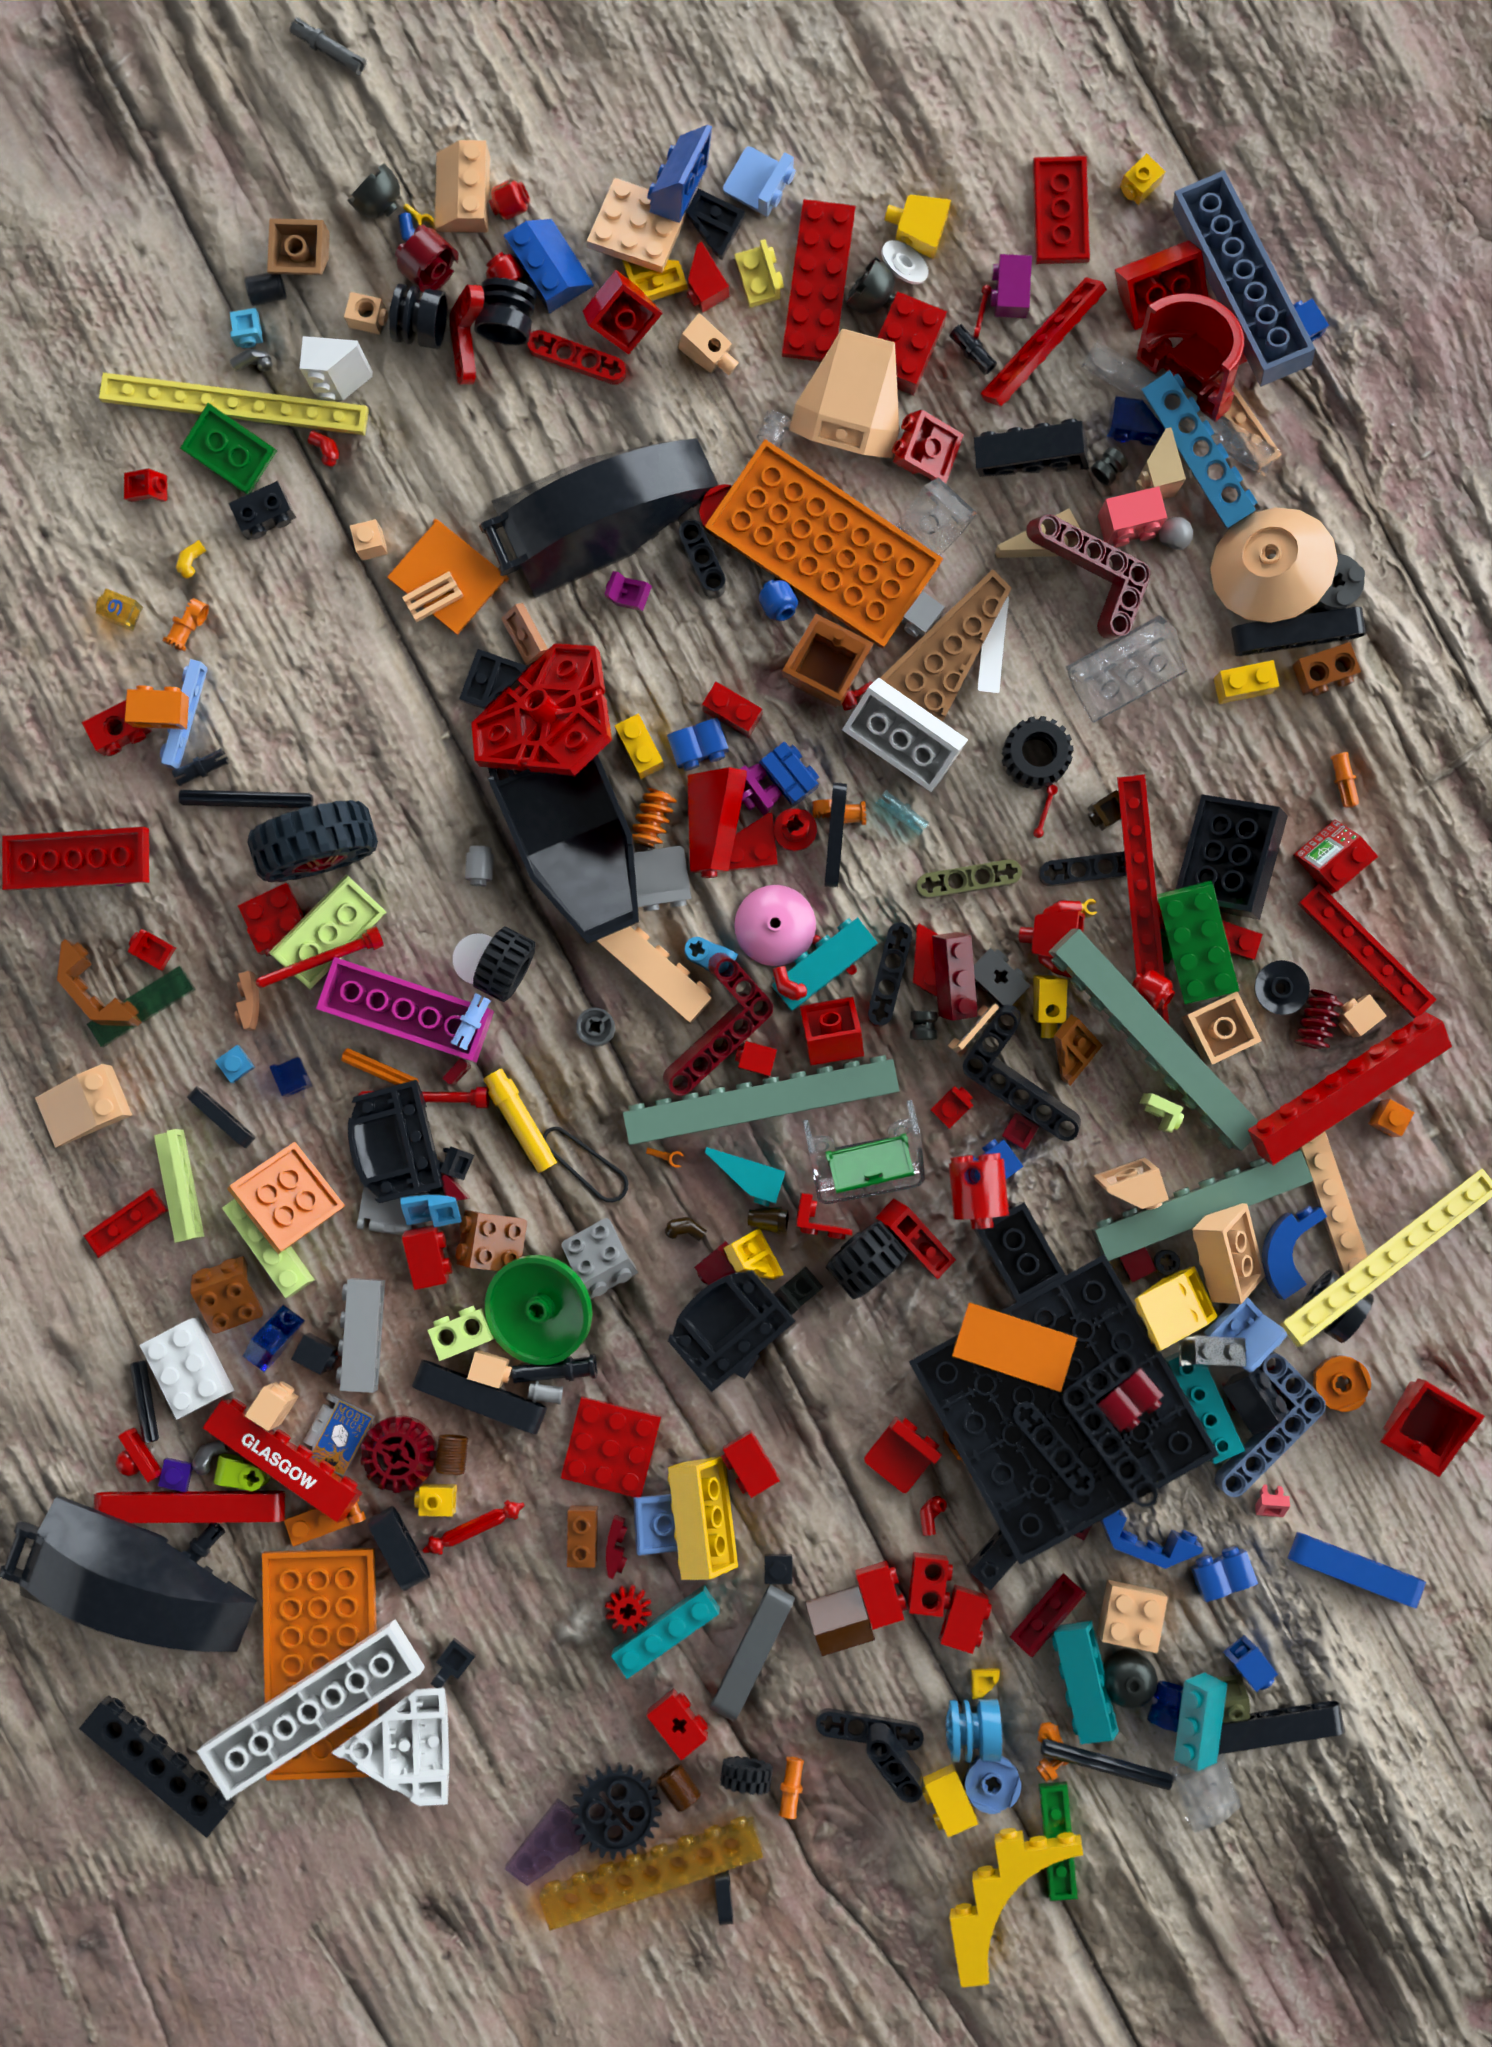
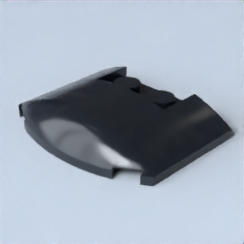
[348,1080,443,1203]
[668,1269,796,1393]

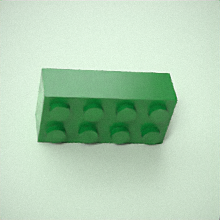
[1157,881,1240,1004]

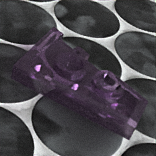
[505,1798,584,1886]

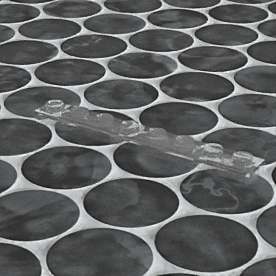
[1082,340,1280,476]

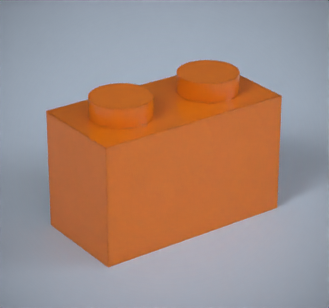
[125,685,189,730]

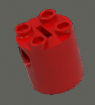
[948,1153,1009,1229]

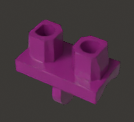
[740,763,782,816]

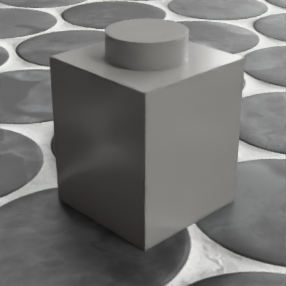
[902,591,944,638]

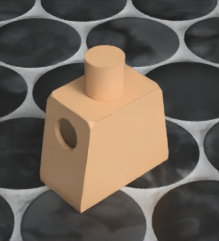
[677,313,739,376]

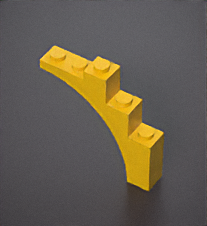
[950,1828,1083,1988]

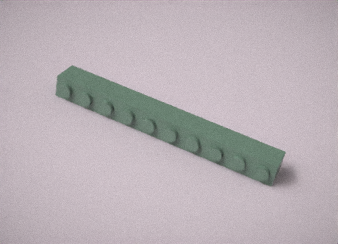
[1049,929,1258,1151]
[623,1055,900,1145]

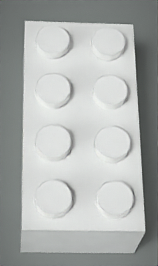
[842,678,968,792]

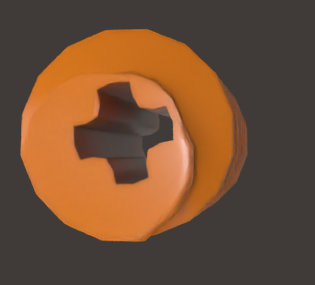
[632,788,677,849]

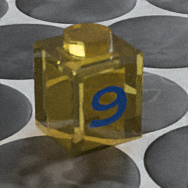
[95,588,143,631]

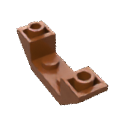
[57,939,142,1026]

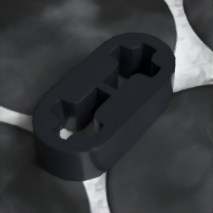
[715,1868,734,1925]

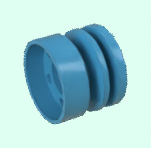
[945,1699,1002,1762]

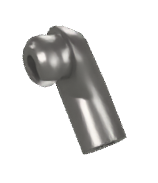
[230,349,272,372]
[192,1440,228,1475]

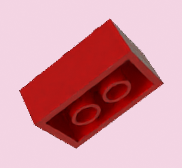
[878,291,947,396]

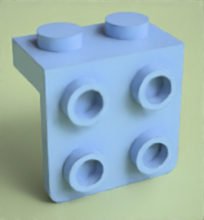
[723,147,796,217]
[1204,1297,1287,1372]

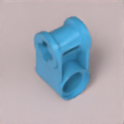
[684,937,738,973]

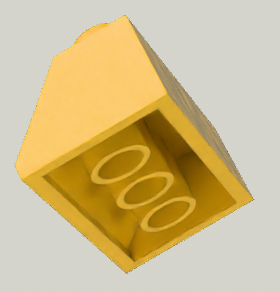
[668,1456,738,1580]

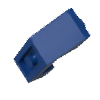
[1100,1510,1204,1569]

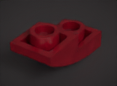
[606,1514,627,1579]

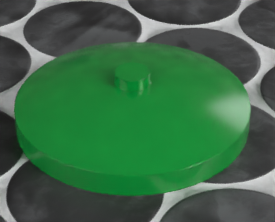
[485,1255,592,1365]

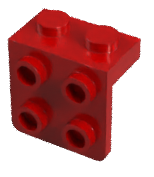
[864,1416,942,1493]

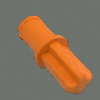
[1331,752,1359,808]

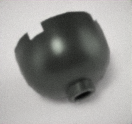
[347,163,400,218]
[845,257,896,315]
[1103,1649,1158,1709]

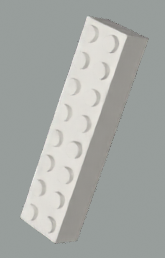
[197,1619,425,1800]

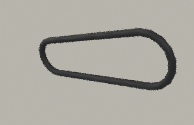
[543,1126,629,1203]

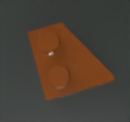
[1054,1014,1103,1086]

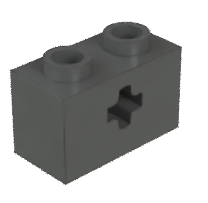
[974,948,1030,1008]

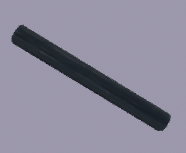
[178,790,314,808]
[1040,1739,1174,1790]

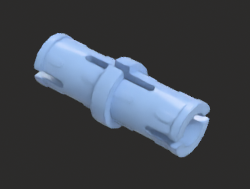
[450,993,491,1050]

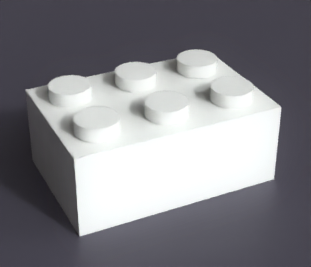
[140,1317,234,1420]

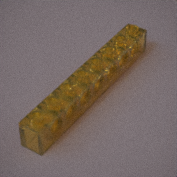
[539,1816,764,1931]

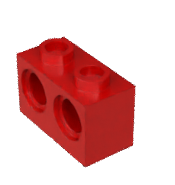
[907,1552,953,1617]

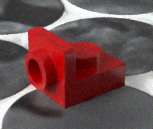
[124,468,168,502]
[930,1086,974,1129]

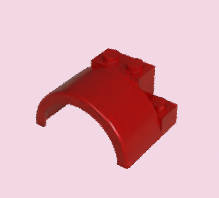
[1136,293,1244,422]

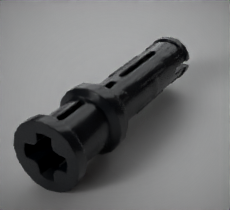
[512,1354,598,1384]

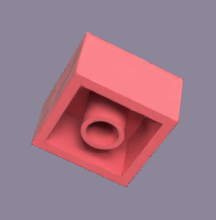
[1098,486,1167,547]

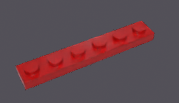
[980,277,1107,407]
[1297,884,1437,1019]

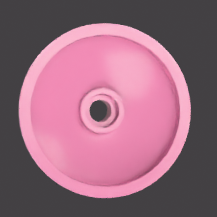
[735,885,816,966]

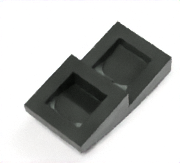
[773,1266,823,1315]

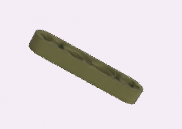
[916,859,1022,899]

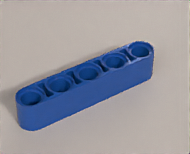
[1287,1532,1426,1609]

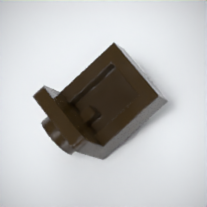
[1087,790,1121,831]

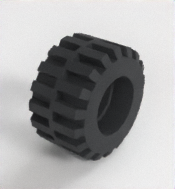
[1002,716,1074,789]
[473,926,535,1002]

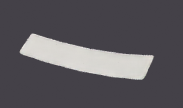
[978,597,1009,693]

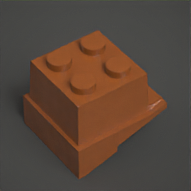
[782,614,874,708]

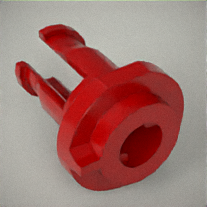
[774,808,817,852]

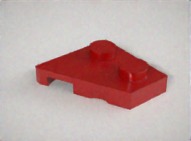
[729,813,778,871]
[912,923,938,997]

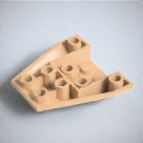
[789,328,900,458]

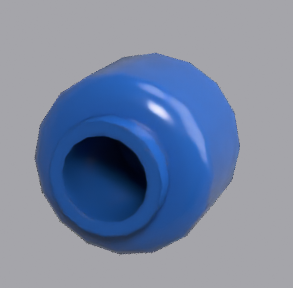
[758,580,798,621]

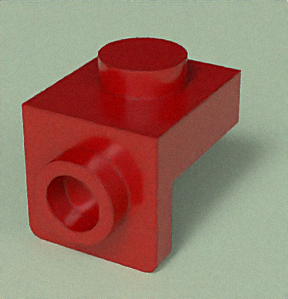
[127,929,176,971]

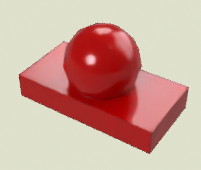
[115,1428,162,1483]

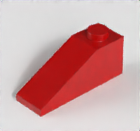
[875,1198,956,1280]

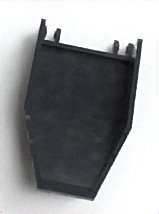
[488,754,639,944]

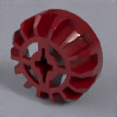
[360,1415,438,1493]

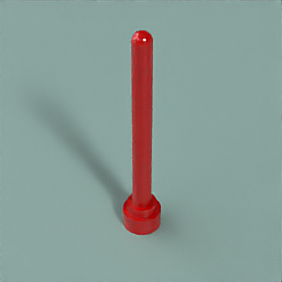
[256,926,384,988]
[358,1087,490,1109]

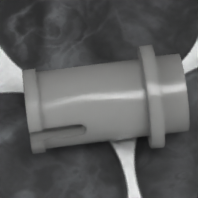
[528,1381,563,1405]

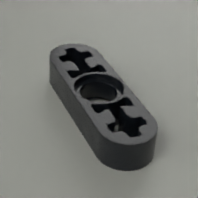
[187,1086,256,1148]

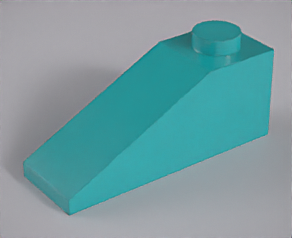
[705,1147,785,1207]

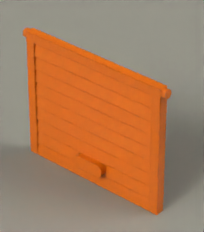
[387,518,509,635]

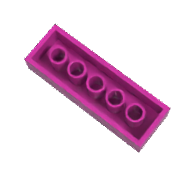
[316,957,494,1063]

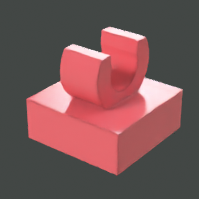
[1255,1485,1290,1517]

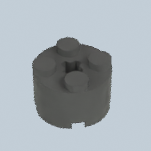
[1310,554,1365,613]

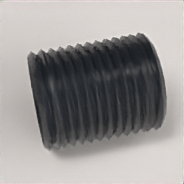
[245,273,287,306]

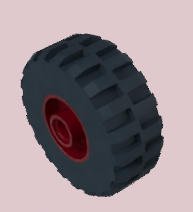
[247,800,378,882]

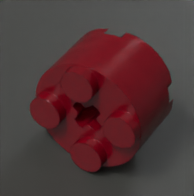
[395,225,459,293]

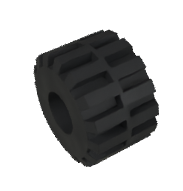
[826,1221,908,1300]

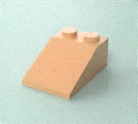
[35,1064,132,1148]

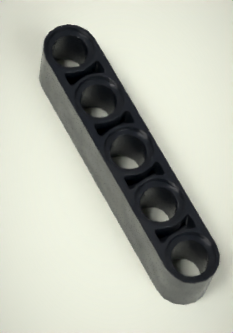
[1231,607,1367,656]
[412,1360,547,1434]
[1218,1701,1345,1754]

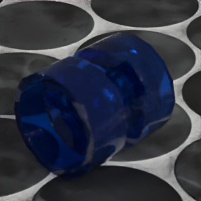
[1147,1680,1183,1732]

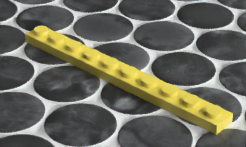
[99,373,369,435]
[1280,1169,1492,1347]

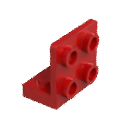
[795,1193,853,1240]

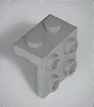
[634,846,692,912]
[562,1218,638,1299]

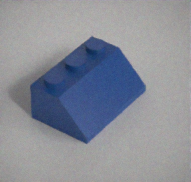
[647,125,712,223]
[504,219,594,314]

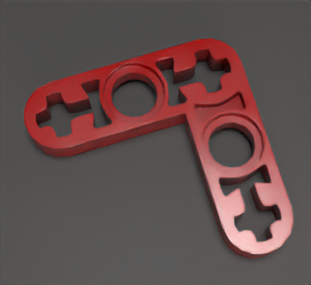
[449,284,484,385]

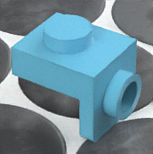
[230,308,263,348]

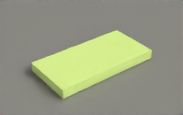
[269,874,386,990]

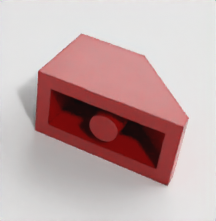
[686,242,730,313]

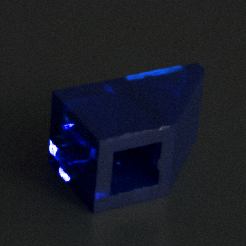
[1107,396,1165,446]
[243,1304,305,1373]

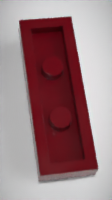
[1009,1573,1087,1658]

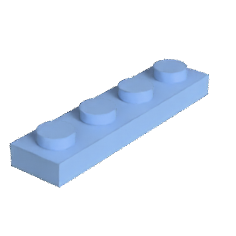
[160,659,208,770]

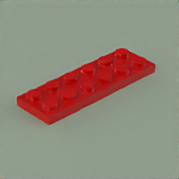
[782,199,856,362]
[2,827,150,891]

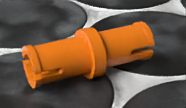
[779,1757,804,1819]

